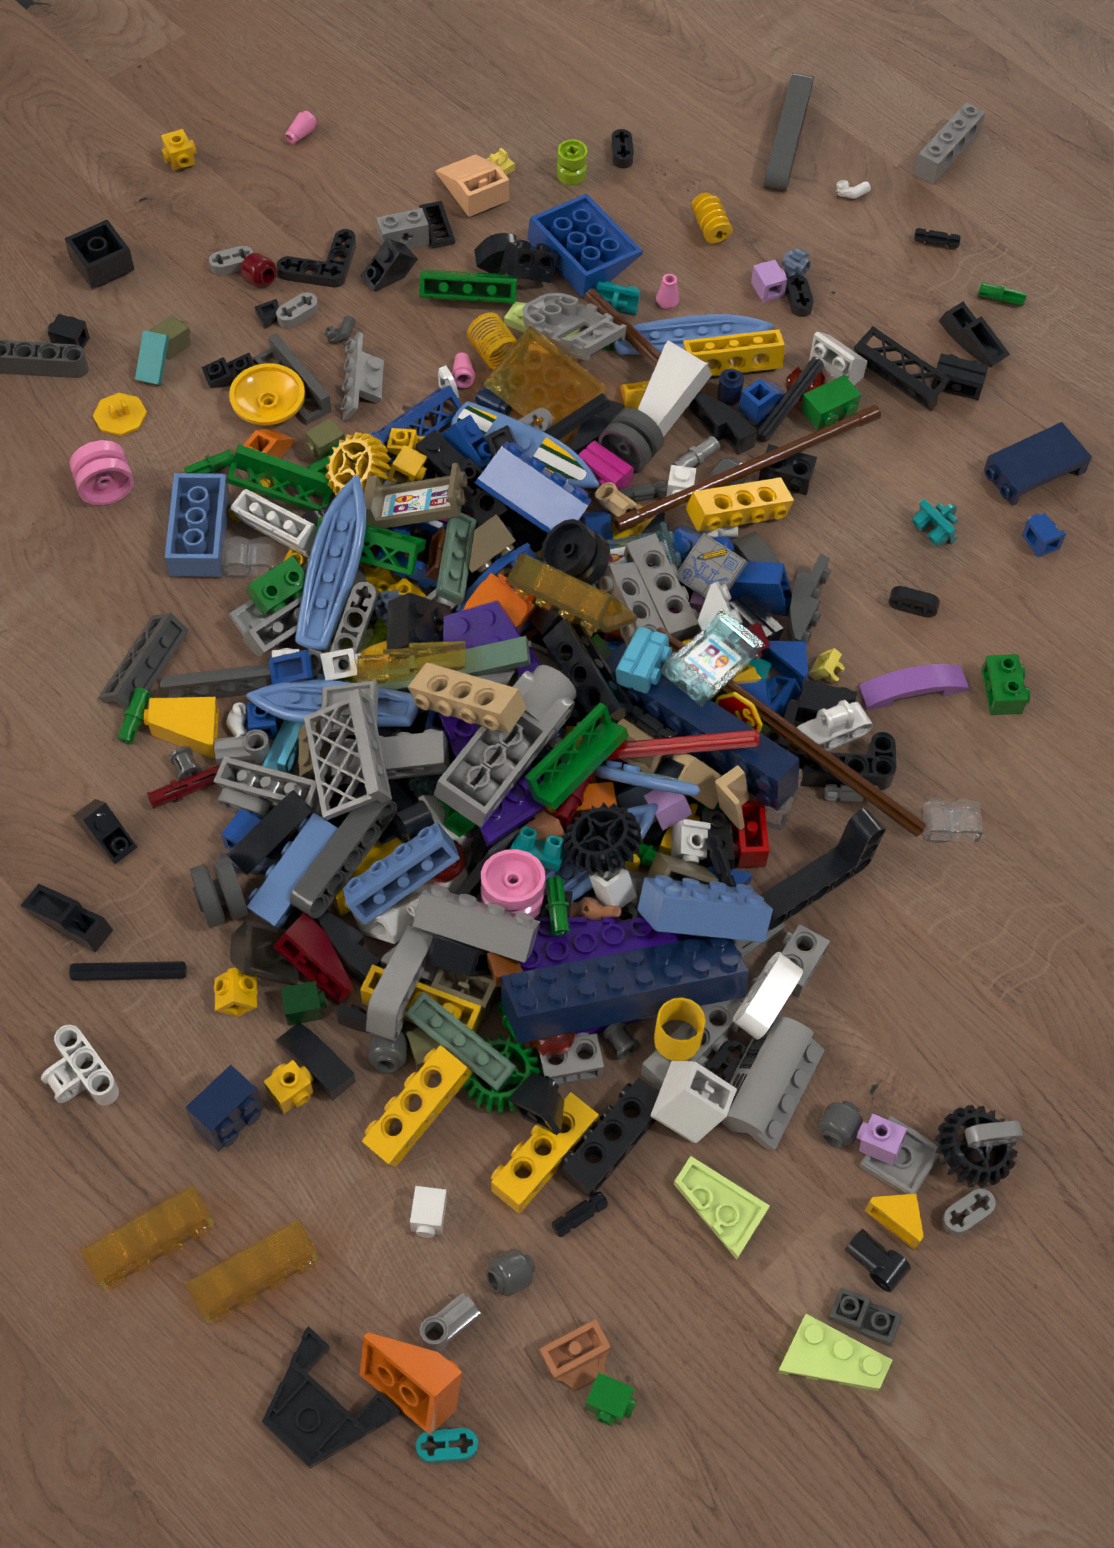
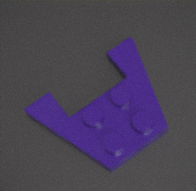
[443,600,542,677]

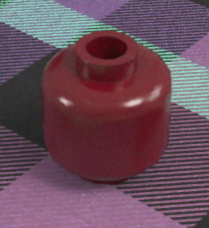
[241,253,276,288]

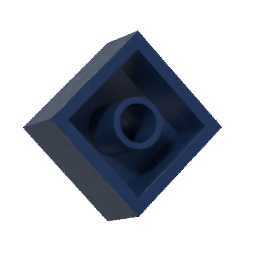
[185,1065,263,1152]

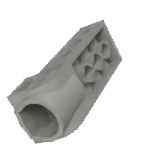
[434,665,576,828]

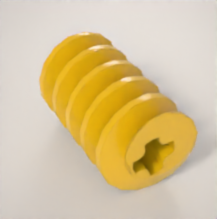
[691,193,733,244]

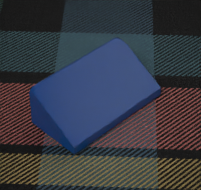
[769,675,802,718]

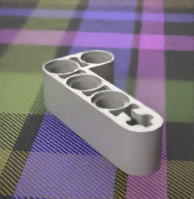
[308,582,378,682]
[366,924,438,1041]

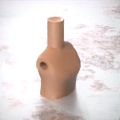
[570,897,621,920]

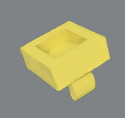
[487,148,515,175]
[808,648,845,684]

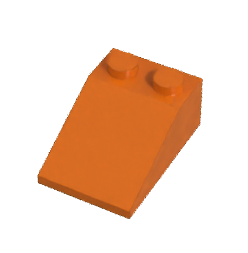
[359,1332,462,1435]

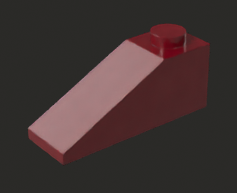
[273,913,354,1005]

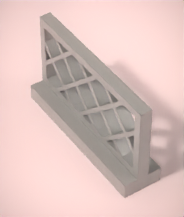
[304,689,392,820]

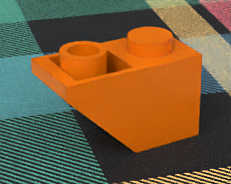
[243,429,294,459]

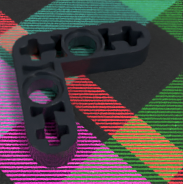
[277,229,356,288]

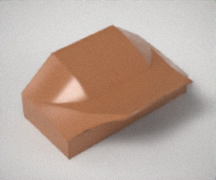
[539,1319,611,1391]

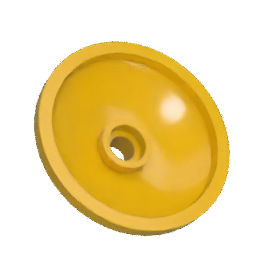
[229,363,305,425]

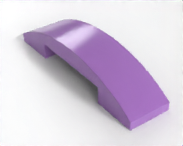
[858,664,969,710]

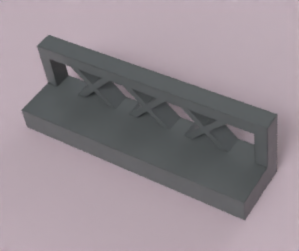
[253,333,332,425]
[98,613,189,709]
[160,664,272,699]

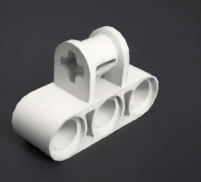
[796,700,873,751]
[733,952,803,1040]
[41,1025,119,1106]

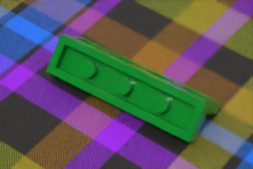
[226,444,333,511]
[316,516,426,575]
[525,703,629,811]

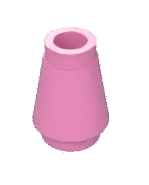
[285,110,318,144]
[656,274,680,310]
[452,353,476,388]

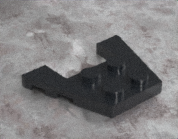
[262,1326,401,1469]

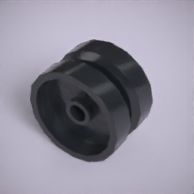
[540,519,610,588]

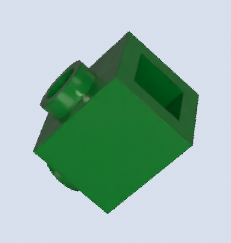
[585,1372,637,1426]

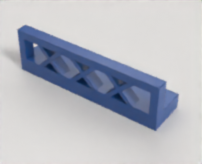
[376,385,462,464]

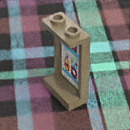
[364,463,467,528]

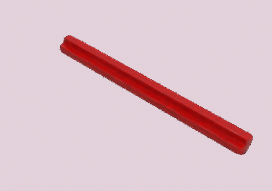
[605,730,760,760]

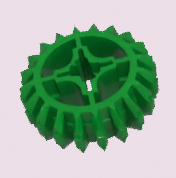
[461,1033,541,1115]

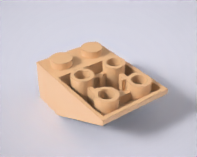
[436,154,509,217]

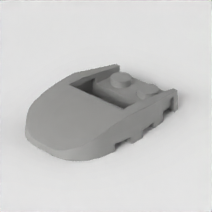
[522,293,626,361]

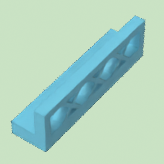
[262,674,325,773]

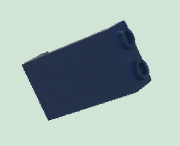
[984,422,1092,506]

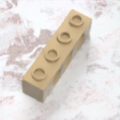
[408,662,527,733]

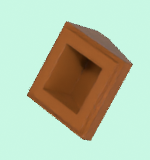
[487,952,523,987]

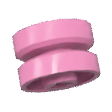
[69,440,134,505]
[481,849,545,919]

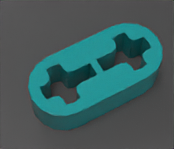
[416,1428,478,1464]

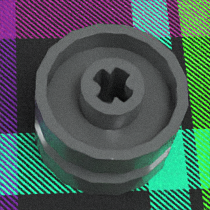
[598,408,664,474]
[189,856,249,929]

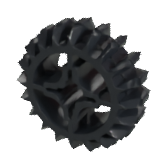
[564,802,642,877]
[934,1104,1018,1188]

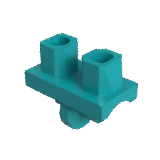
[597,281,641,315]
[912,499,958,547]
[510,826,566,872]

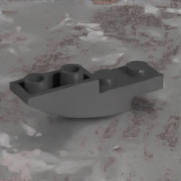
[788,554,831,646]

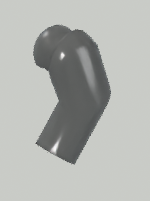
[324,316,356,343]

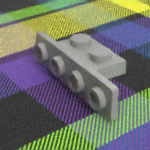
[341,332,384,422]

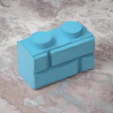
[616,626,672,693]

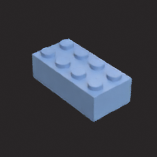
[165,473,230,577]
[637,875,773,942]

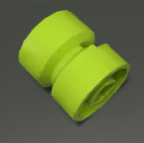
[557,139,587,185]

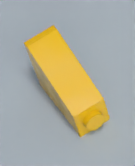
[144,697,219,758]

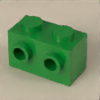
[801,375,861,430]
[245,556,306,616]
[981,654,1030,715]

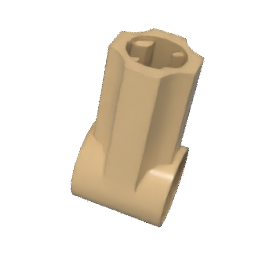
[595,482,640,518]

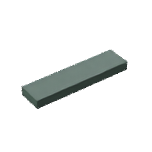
[436,512,476,605]
[404,991,517,1091]

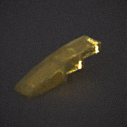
[357,641,466,684]

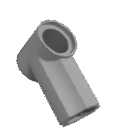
[214,730,270,765]
[420,1293,480,1353]

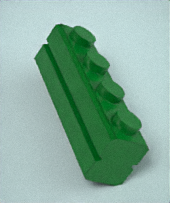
[419,269,518,303]

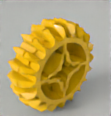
[325,432,391,495]

